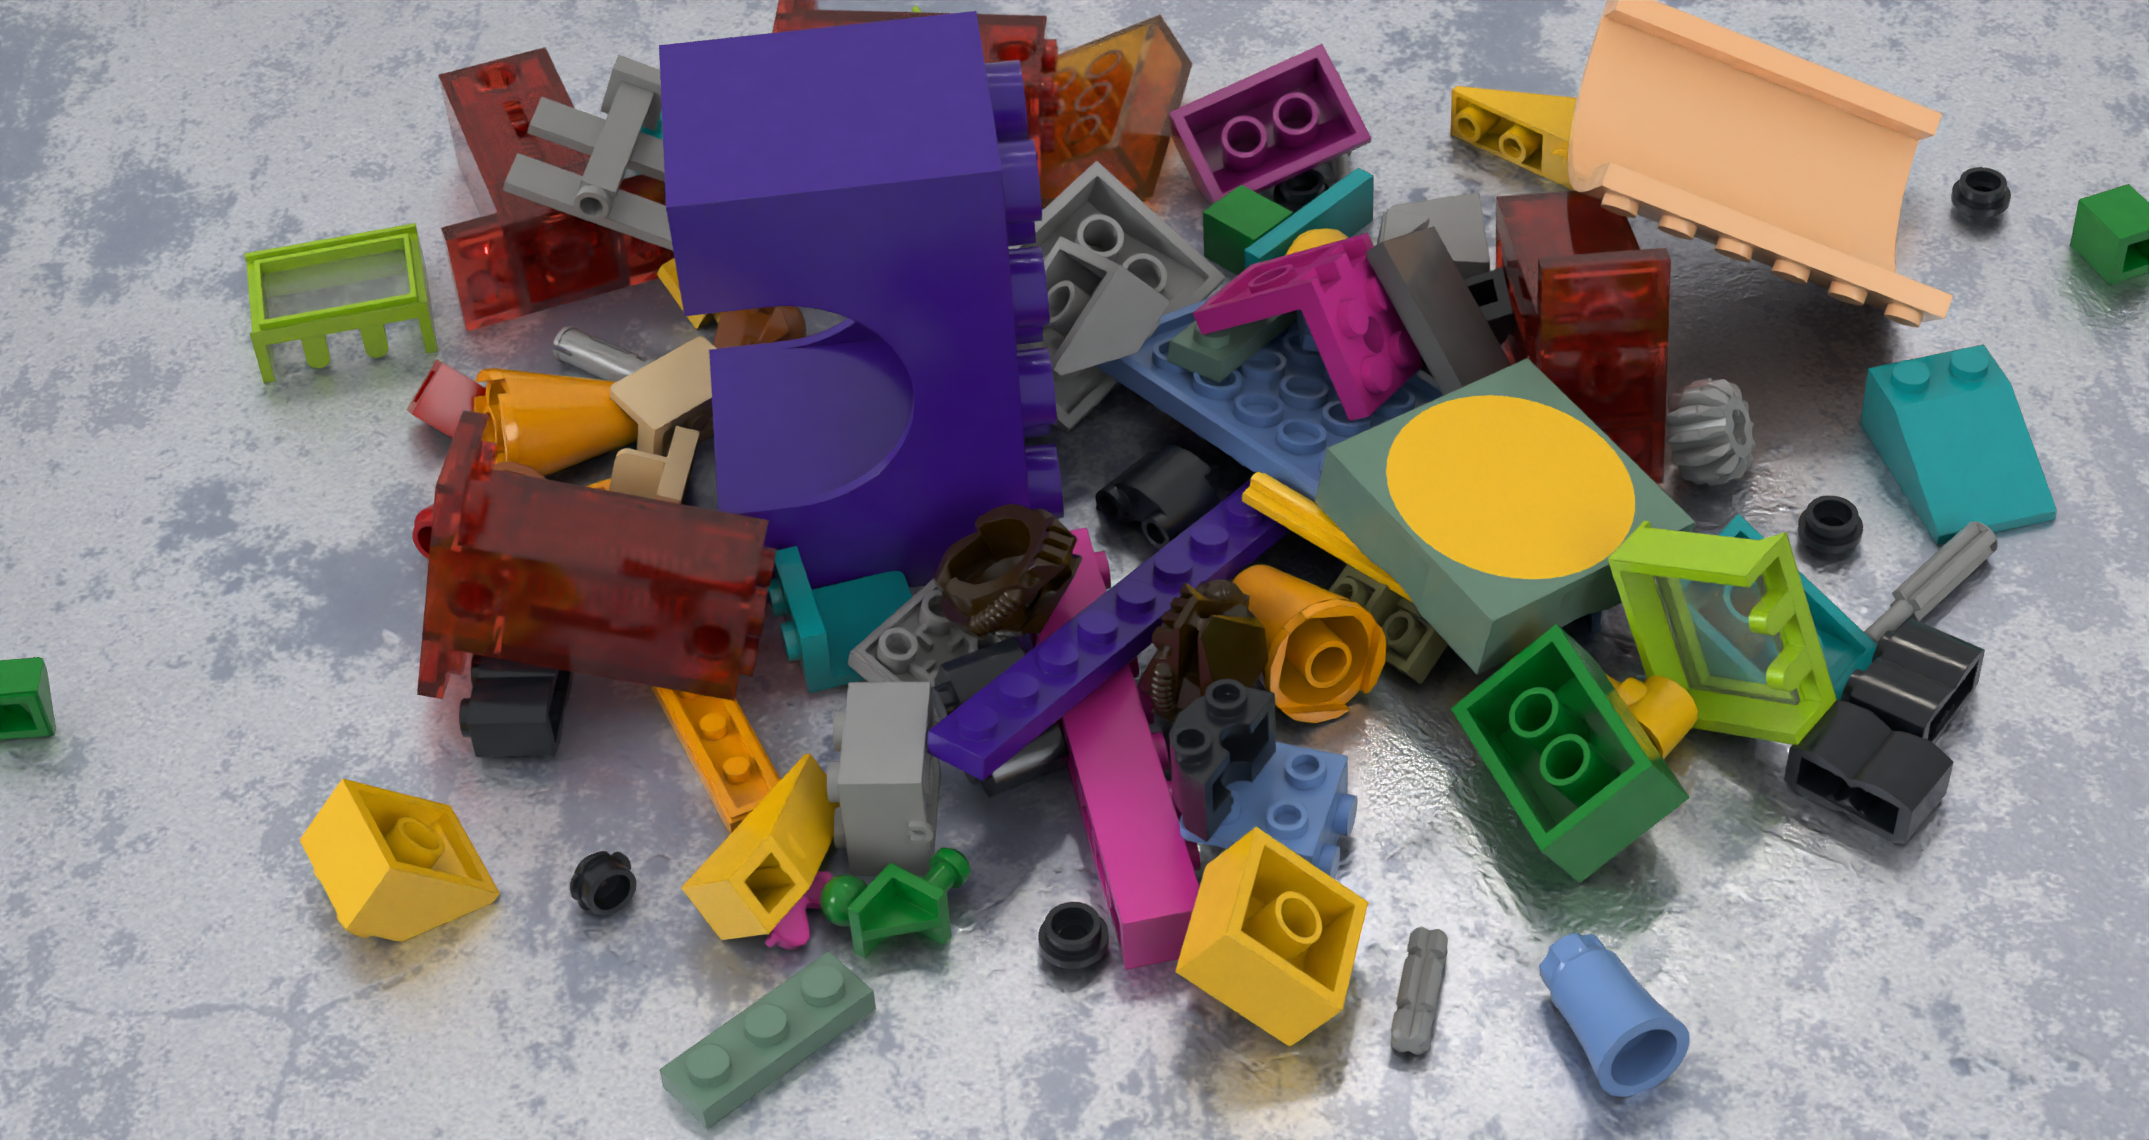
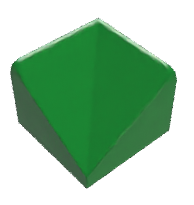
[0,657,56,740]

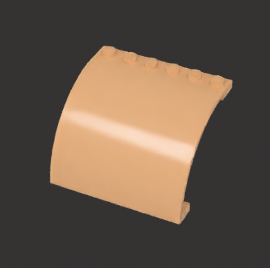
[1567,0,1953,328]

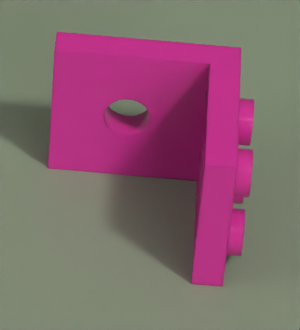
[1193,233,1424,421]

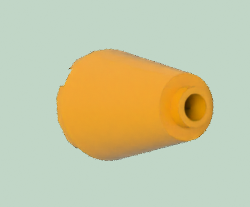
[474,368,638,477]
[1232,565,1386,723]

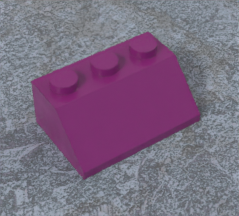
[1169,43,1372,205]

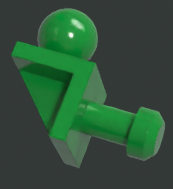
[819,847,971,959]

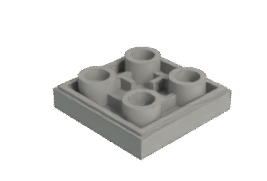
[847,579,1028,717]

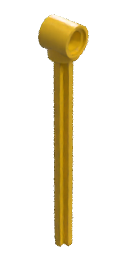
[1242,471,1698,760]

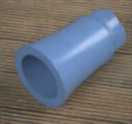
[1539,932,1690,1097]

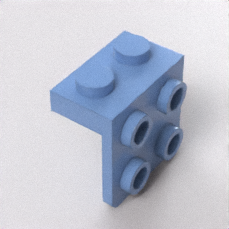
[1179,742,1357,879]

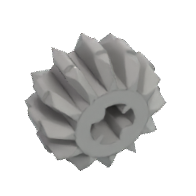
[1664,378,1756,486]

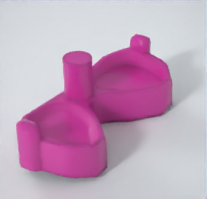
[765,871,833,950]

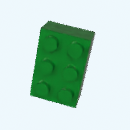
[1450,624,1690,883]

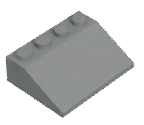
[1008,160,1226,434]

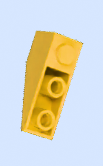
[1450,86,1588,197]
[681,753,840,940]

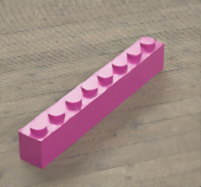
[1029,528,1201,970]

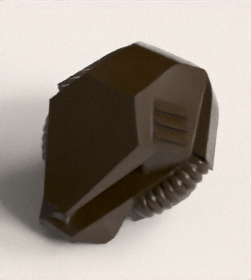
[933,504,1082,641]
[1137,579,1268,723]

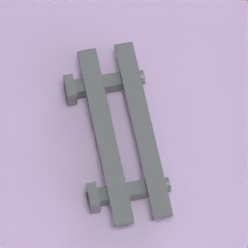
[503,55,673,251]

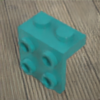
[765,546,912,694]

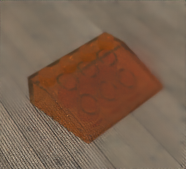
[1022,15,1193,209]

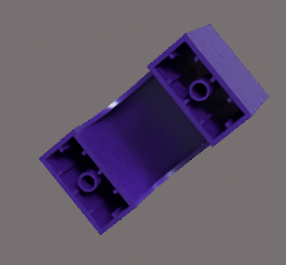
[659,11,1064,608]

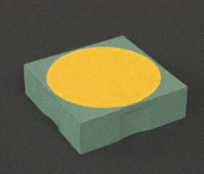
[1315,358,1696,675]

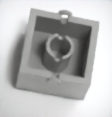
[827,682,941,876]

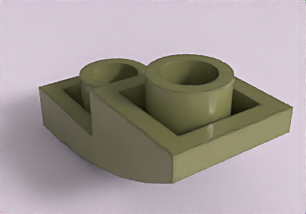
[1329,564,1448,684]

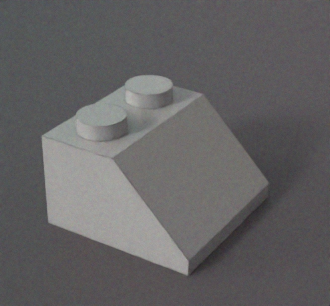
[1017,236,1170,376]

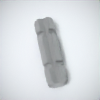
[1391,926,1448,1055]

